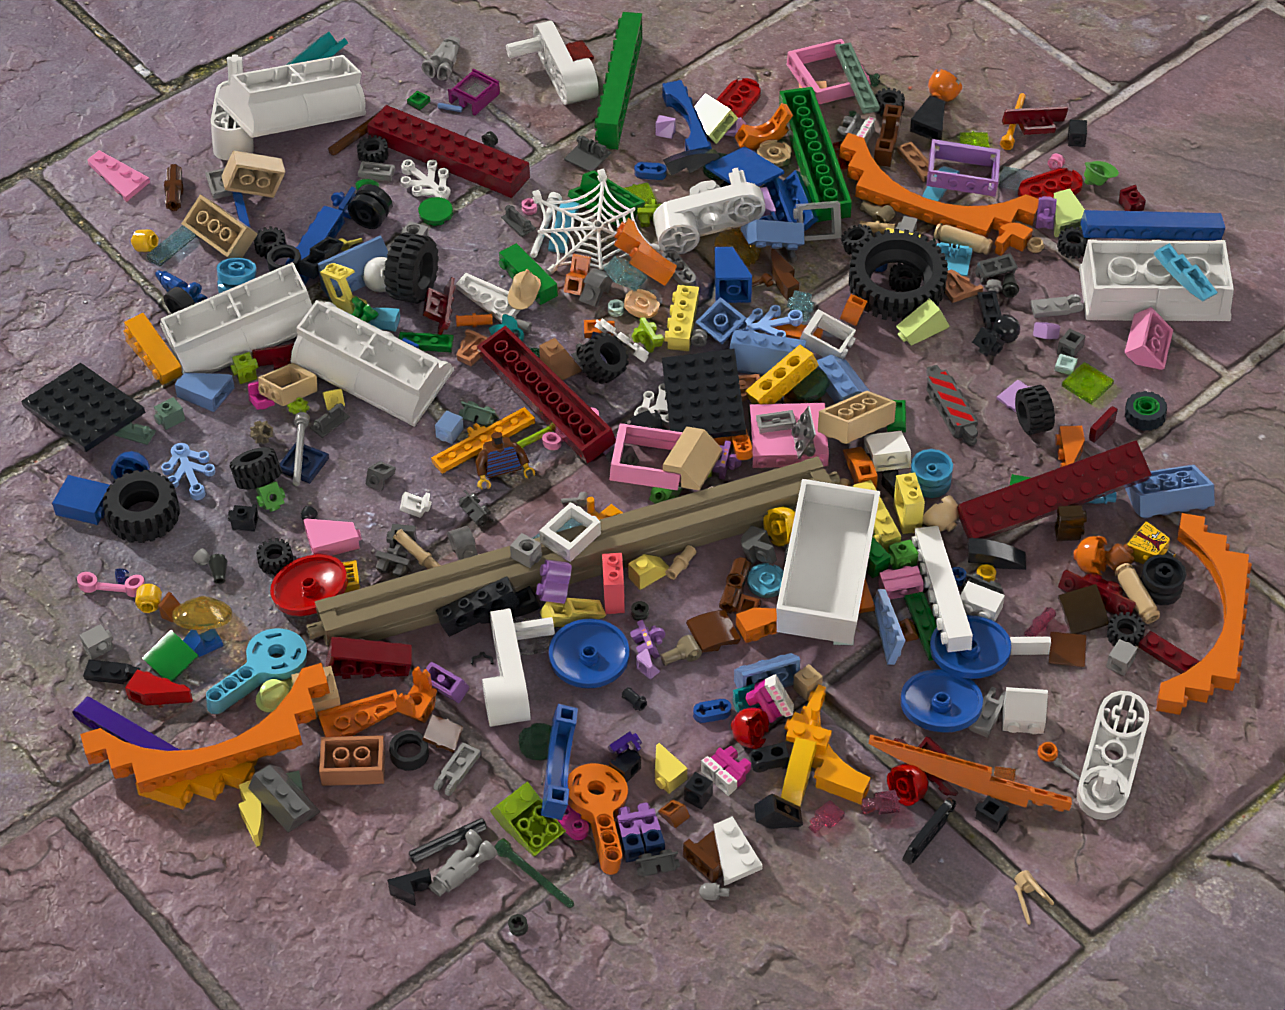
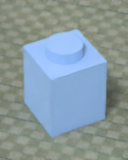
[435,410,464,444]

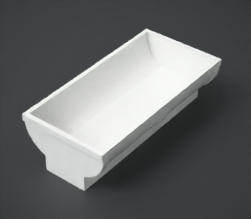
[216,55,366,138]
[160,262,313,374]
[290,300,454,427]

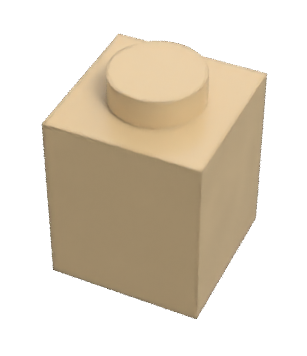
[793,664,823,701]

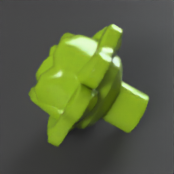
[287,397,310,415]

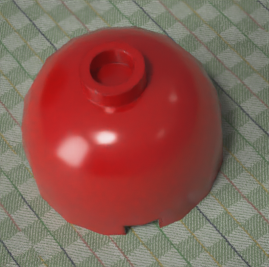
[731,708,769,749]
[887,763,929,806]

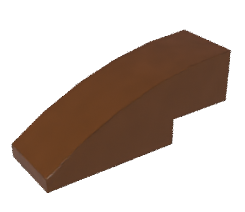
[771,249,799,301]

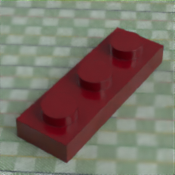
[1138,630,1200,674]

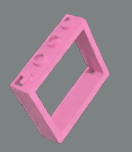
[786,39,871,105]
[609,423,682,490]

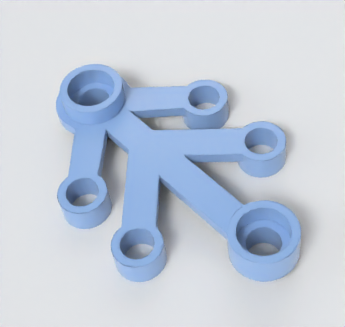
[737,305,803,337]
[161,443,215,500]

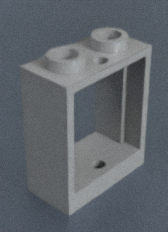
[793,201,842,241]

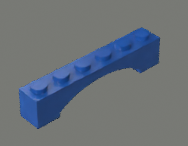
[662,80,712,151]
[541,704,578,820]

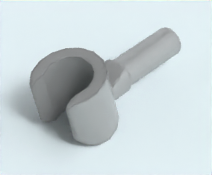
[561,492,588,507]

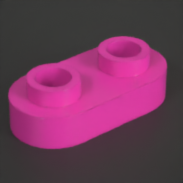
[557,805,589,840]

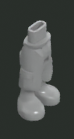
[421,36,460,81]
[429,829,498,897]

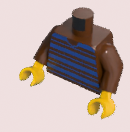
[475,432,535,490]

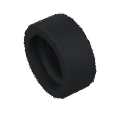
[267,245,301,272]
[164,287,195,314]
[389,730,429,771]

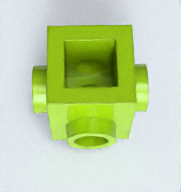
[230,352,258,384]

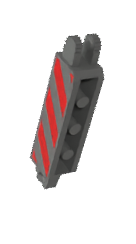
[926,365,978,446]

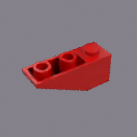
[125,669,193,706]

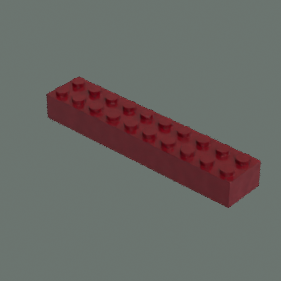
[367,105,530,198]
[477,326,616,464]
[957,440,1152,540]

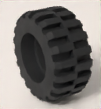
[384,232,439,304]
[103,470,180,543]

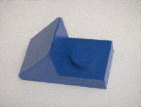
[183,627,223,657]

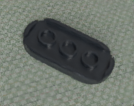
[902,797,957,865]

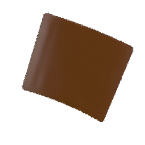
[1049,632,1086,667]

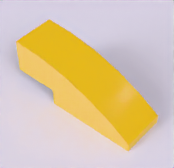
[781,737,817,807]

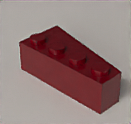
[326,637,412,679]

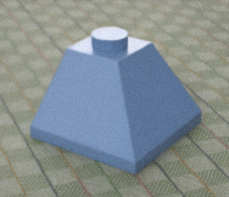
[695,297,747,344]

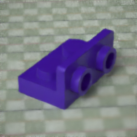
[608,731,642,755]

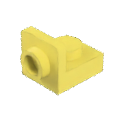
[322,388,345,410]

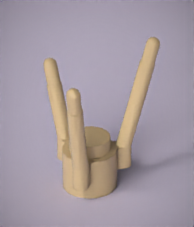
[1014,870,1054,925]

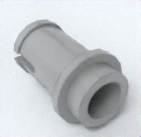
[514,316,532,334]

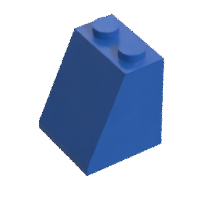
[714,247,752,303]

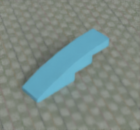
[1154,243,1218,302]

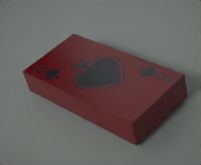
[1089,406,1118,443]

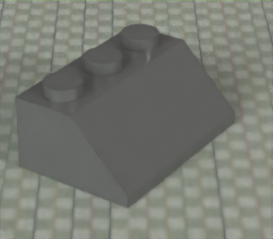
[248,765,320,833]

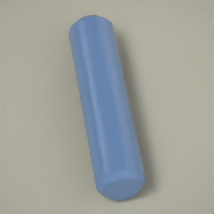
[437,103,463,112]

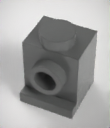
[1057,328,1085,358]

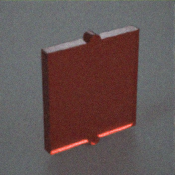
[565,40,594,61]

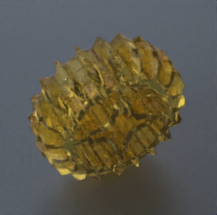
[713,228,761,267]

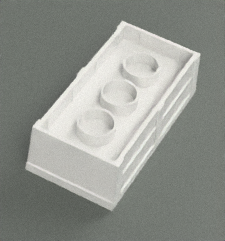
[1079,240,1234,321]
[776,479,880,644]

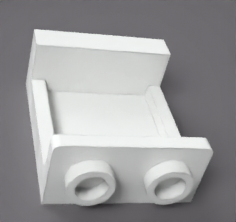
[864,431,911,472]

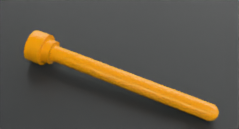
[1000,93,1026,150]

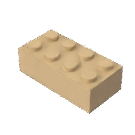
[181,194,258,258]
[817,391,896,444]

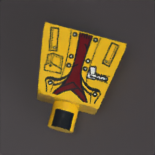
[1127,522,1175,564]

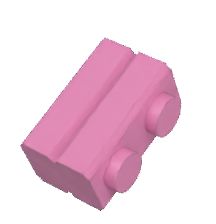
[878,566,924,600]

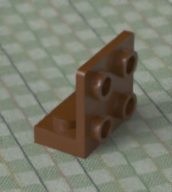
[683,831,723,883]

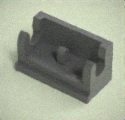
[975,253,1018,283]

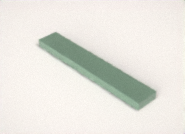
[834,43,880,114]

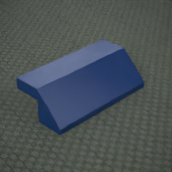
[762,170,818,231]

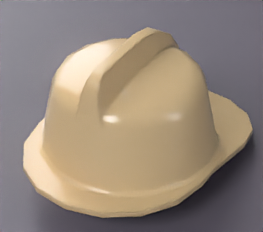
[507,269,541,310]

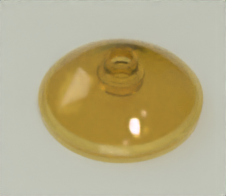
[172,596,233,630]

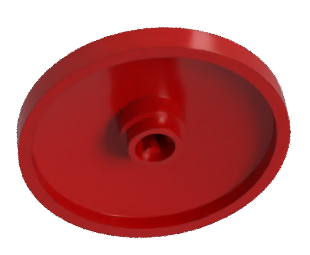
[270,554,348,616]

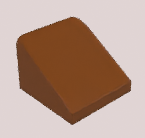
[158,592,183,622]
[736,594,762,613]
[899,618,919,642]
[658,800,690,828]

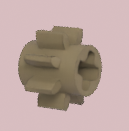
[250,421,273,444]

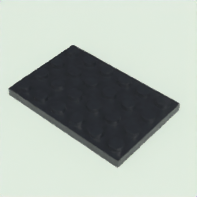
[662,349,746,439]
[21,363,146,452]

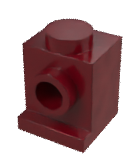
[1118,185,1146,211]

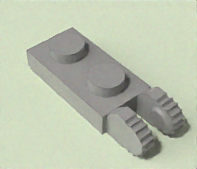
[1030,294,1084,318]
[969,687,1006,738]
[434,742,481,796]

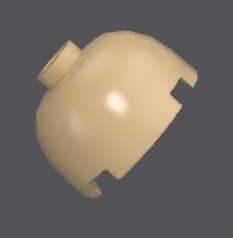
[923,495,959,532]

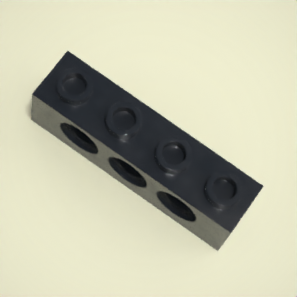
[436,576,521,637]

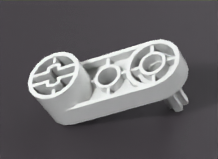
[506,21,599,105]
[211,55,254,160]
[653,168,766,254]
[482,609,555,727]
[1077,691,1149,820]

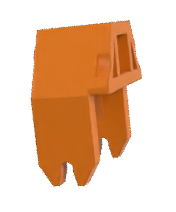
[396,666,437,723]

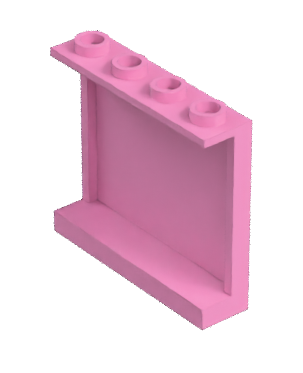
[750,403,829,468]

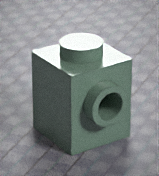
[154,397,185,430]

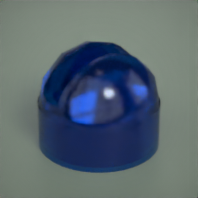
[115,568,130,584]

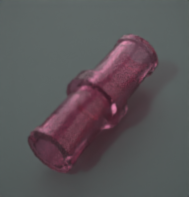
[1024,607,1056,637]

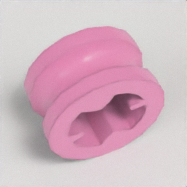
[1048,153,1065,170]
[522,198,537,215]

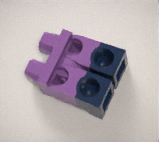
[617,802,665,863]

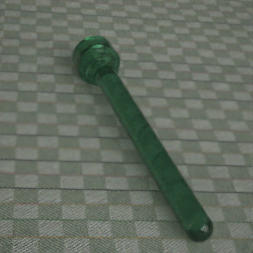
[494,838,574,908]

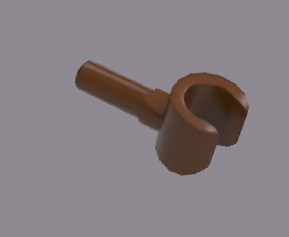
[752,273,774,287]

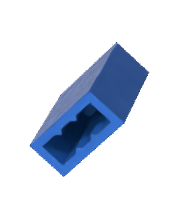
[52,475,110,525]

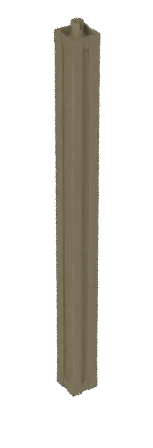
[306,456,840,650]

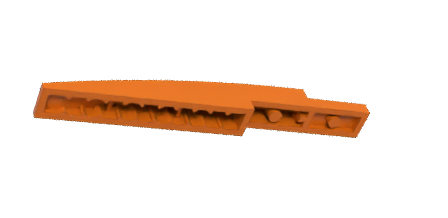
[868,734,1072,812]

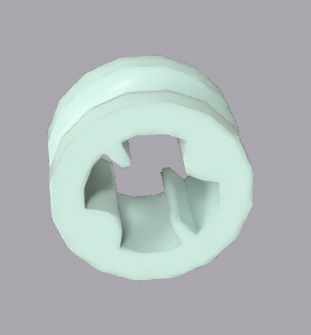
[608,299,624,317]

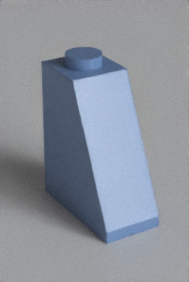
[175,372,235,412]

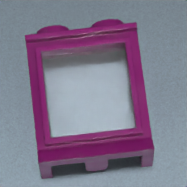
[448,68,500,116]

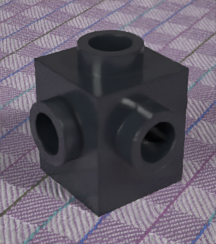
[972,327,1006,357]

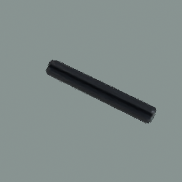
[408,818,487,862]

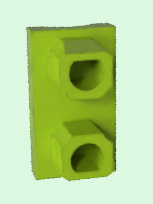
[638,199,661,227]
[632,317,664,353]

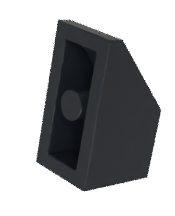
[754,793,803,829]

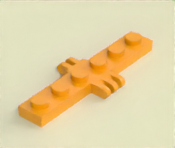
[431,407,535,474]

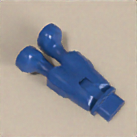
[155,270,208,304]

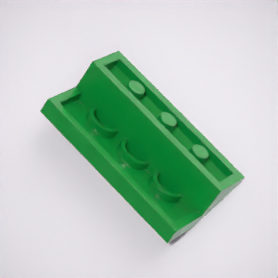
[567,170,645,227]

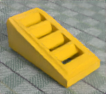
[342,560,360,593]

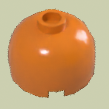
[928,69,963,102]
[1074,536,1108,575]

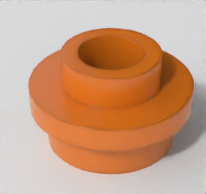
[1037,742,1058,762]

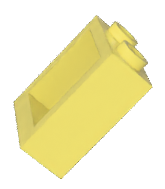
[893,473,925,534]

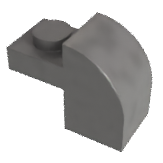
[579,268,615,307]
[447,526,478,560]

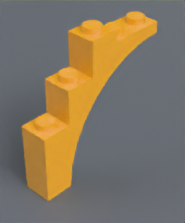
[784,684,871,805]
[135,759,258,809]

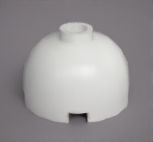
[363,257,387,292]

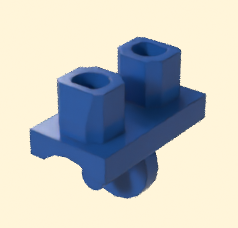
[331,186,356,219]

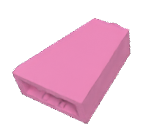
[303,519,362,556]

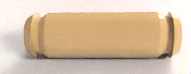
[934,223,993,255]
[1115,563,1160,624]

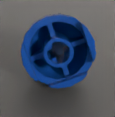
[111,451,150,479]

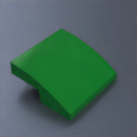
[142,630,199,682]

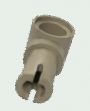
[860,201,896,224]
[660,635,702,666]

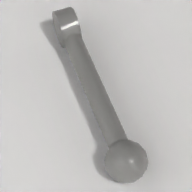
[1053,758,1089,784]

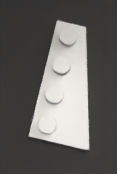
[456,273,520,323]

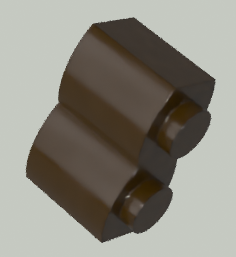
[1054,505,1087,541]

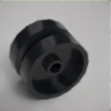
[348,184,393,229]
[1141,555,1186,605]

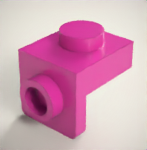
[248,382,275,410]

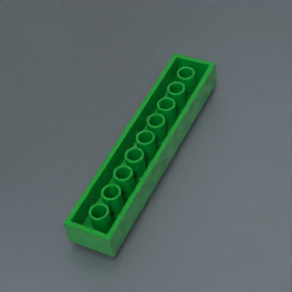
[595,12,643,150]
[779,87,852,222]

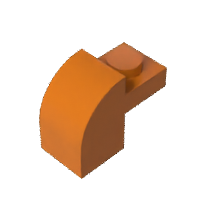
[994,223,1033,256]
[563,254,591,296]
[840,294,867,326]

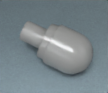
[699,883,730,901]

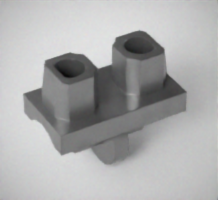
[375,544,413,577]

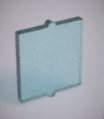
[999,166,1034,191]

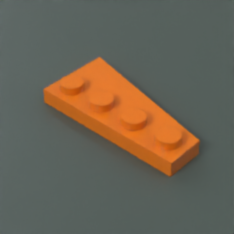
[317,689,398,737]

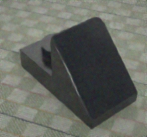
[387,868,432,906]

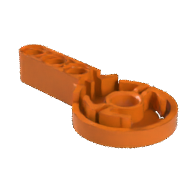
[568,763,628,875]

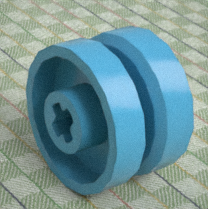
[216,258,257,294]
[911,449,953,498]

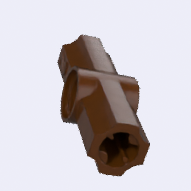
[164,164,184,211]
[719,557,751,614]

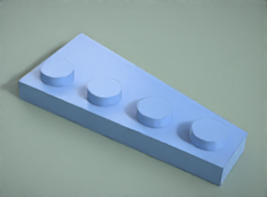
[873,589,906,665]

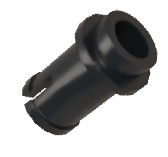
[622,687,647,711]

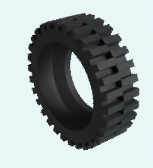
[849,229,948,322]

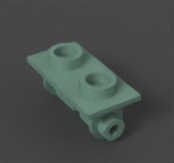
[459,401,499,427]
[114,422,156,445]

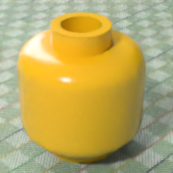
[131,229,159,252]
[135,583,162,613]

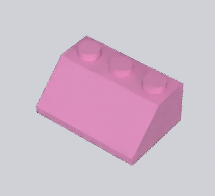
[1125,307,1173,370]

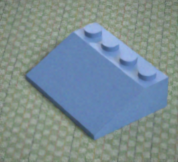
[1126,465,1215,518]

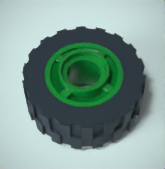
[1125,391,1167,431]

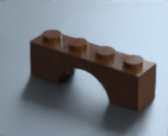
[874,104,903,167]

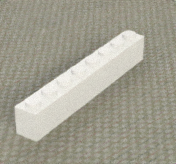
[912,526,973,652]

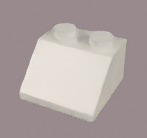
[1002,687,1048,734]

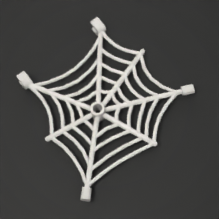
[532,168,661,275]

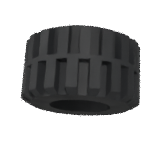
[578,333,629,384]
[1015,384,1055,435]
[229,447,282,490]

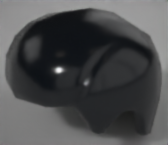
[992,314,1020,343]

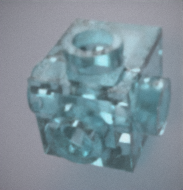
[787,291,814,322]

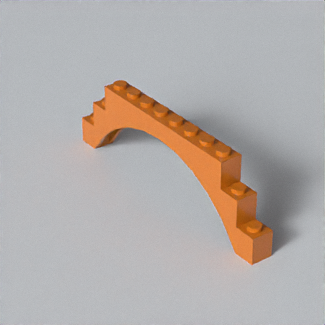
[839,133,1039,238]
[1156,513,1252,715]
[80,663,330,793]

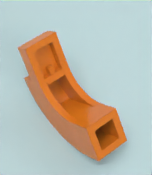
[734,103,793,150]

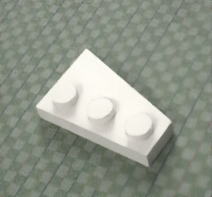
[714,816,762,886]

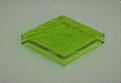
[1062,362,1114,405]

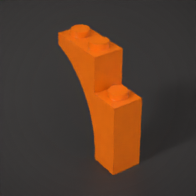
[614,218,677,286]

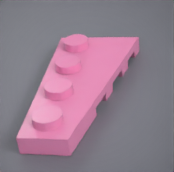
[87,150,150,202]

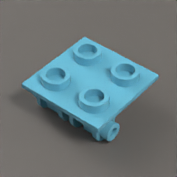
[936,242,972,277]

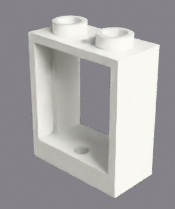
[800,309,856,359]
[539,502,601,562]

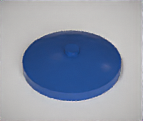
[930,615,1011,679]
[549,619,629,688]
[901,669,983,732]

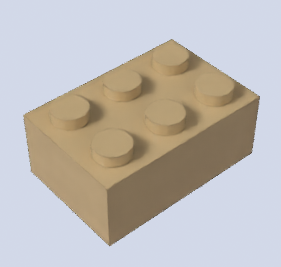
[222,150,285,198]

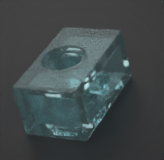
[604,256,648,291]

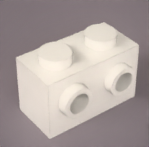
[960,581,1005,622]

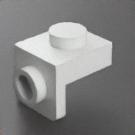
[400,492,431,518]

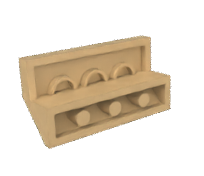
[663,427,722,491]

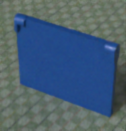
[705,146,784,187]

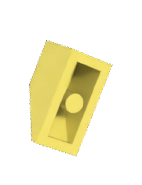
[628,554,669,590]
[655,743,688,794]

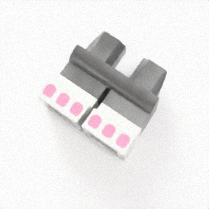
[837,113,876,144]

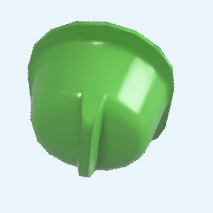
[1084,161,1119,186]

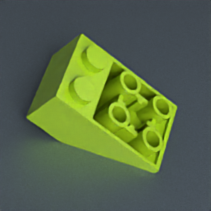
[490,781,566,857]

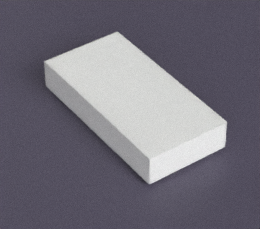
[1010,637,1051,655]

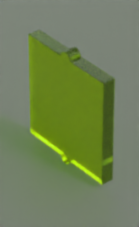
[959,131,989,148]
[624,182,657,208]

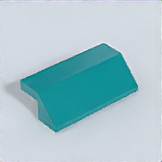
[286,32,348,65]

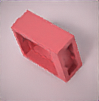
[602,553,625,614]

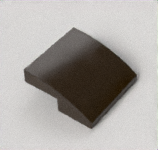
[1058,584,1109,634]

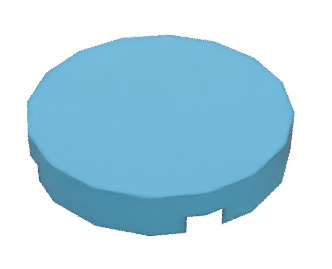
[747,563,784,598]

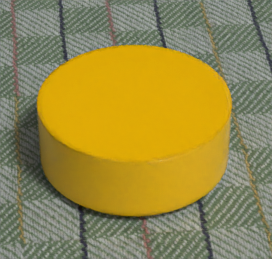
[976,564,996,582]

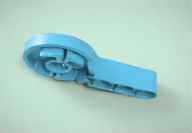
[206,628,307,714]

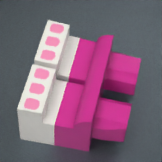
[746,674,794,723]
[701,746,751,796]

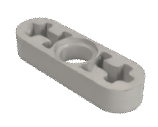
[662,250,696,286]

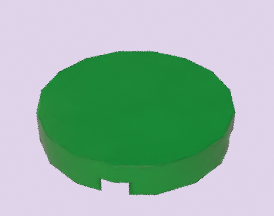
[418,197,453,226]

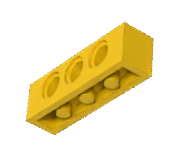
[745,345,819,405]

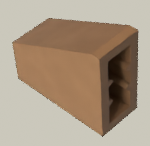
[539,338,582,381]

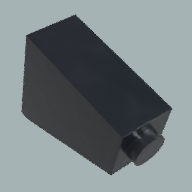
[910,95,945,140]

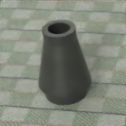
[1001,273,1019,298]
[208,554,228,584]

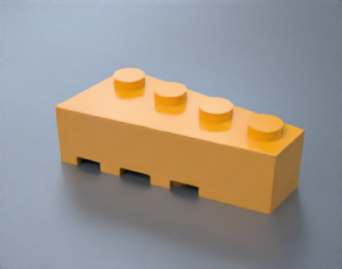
[123,313,182,385]

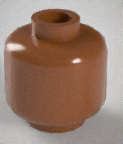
[1105,543,1135,571]

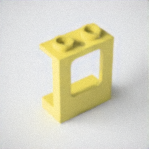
[320,263,367,314]

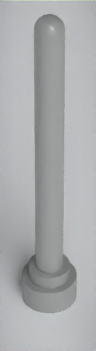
[293,412,310,487]

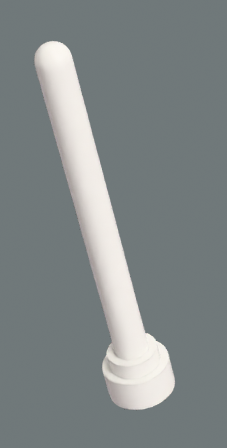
[530,192,562,258]

